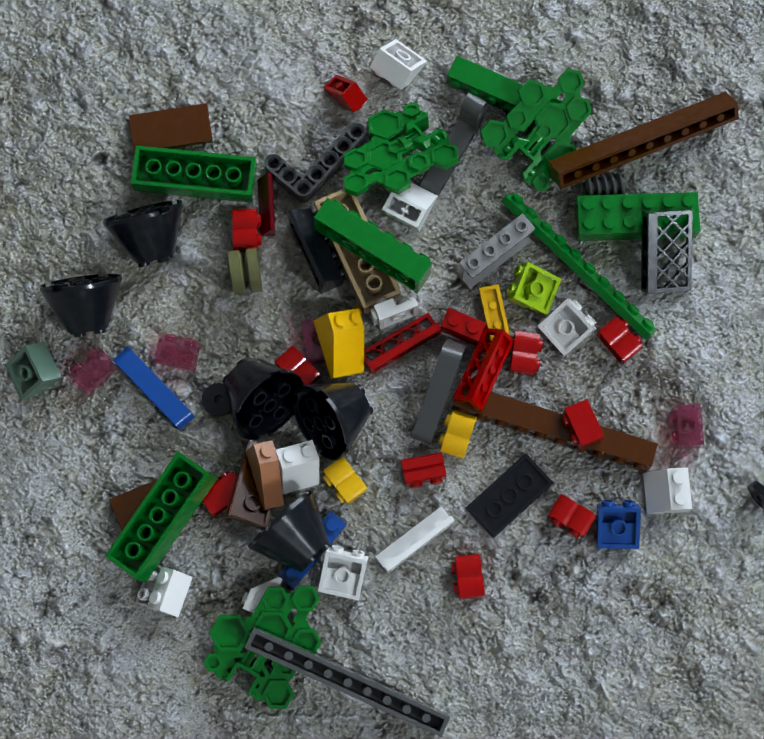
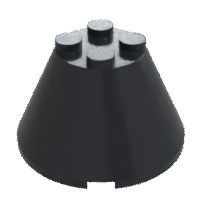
[103,200,183,267]
[39,274,122,337]
[223,359,303,440]
[292,383,373,461]
[247,490,331,573]

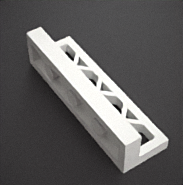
[375,506,455,574]

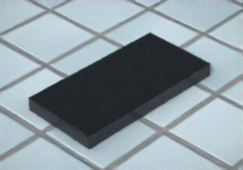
[465,453,554,539]

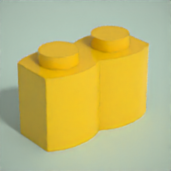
[438,410,477,459]
[322,457,368,505]

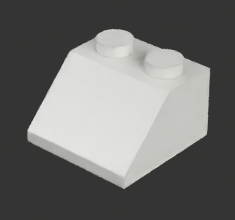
[370,39,427,90]
[276,440,319,495]
[643,467,692,515]

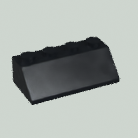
[287,208,345,294]

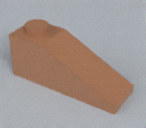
[246,440,284,511]

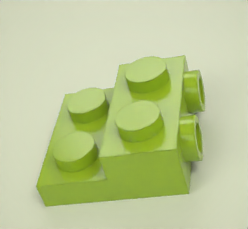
[506,262,561,316]

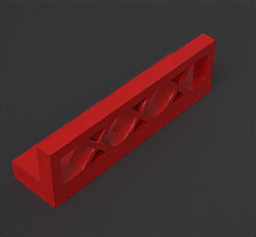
[364,312,442,374]
[453,328,514,411]

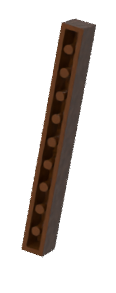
[548,92,739,189]
[452,387,658,472]

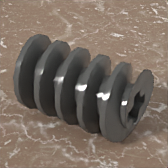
[583,172,626,195]

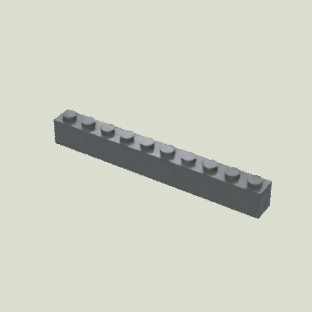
[245,626,450,737]

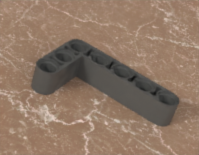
[420,93,487,196]
[264,122,365,202]
[411,337,467,445]

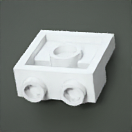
[370,298,418,330]
[538,299,597,356]
[318,545,369,601]

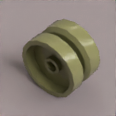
[228,247,263,295]

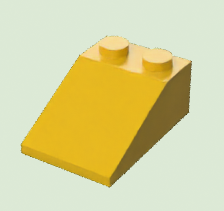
[313,308,364,379]

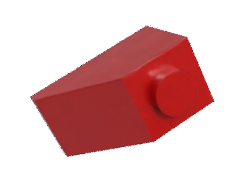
[323,75,368,113]

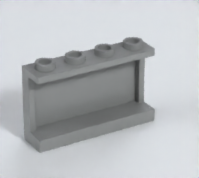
[457,214,535,291]

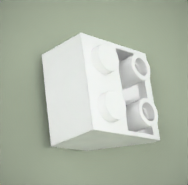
[382,183,438,232]
[135,566,193,617]

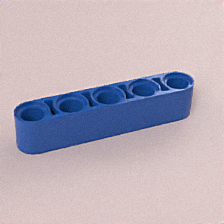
[113,346,195,431]

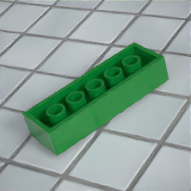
[131,145,257,203]
[574,192,701,241]
[314,198,432,294]
[105,451,218,583]

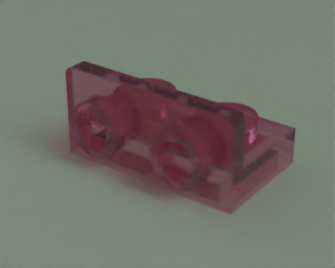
[155,334,202,371]
[69,348,118,395]

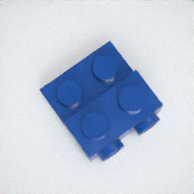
[596,500,641,549]

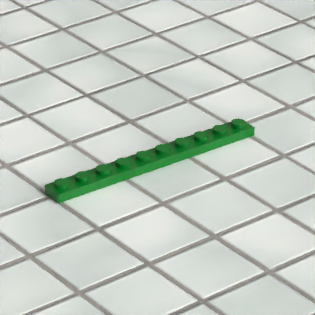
[501,192,657,340]

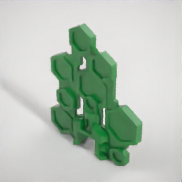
[480,68,592,192]
[344,102,459,197]
[203,585,322,709]

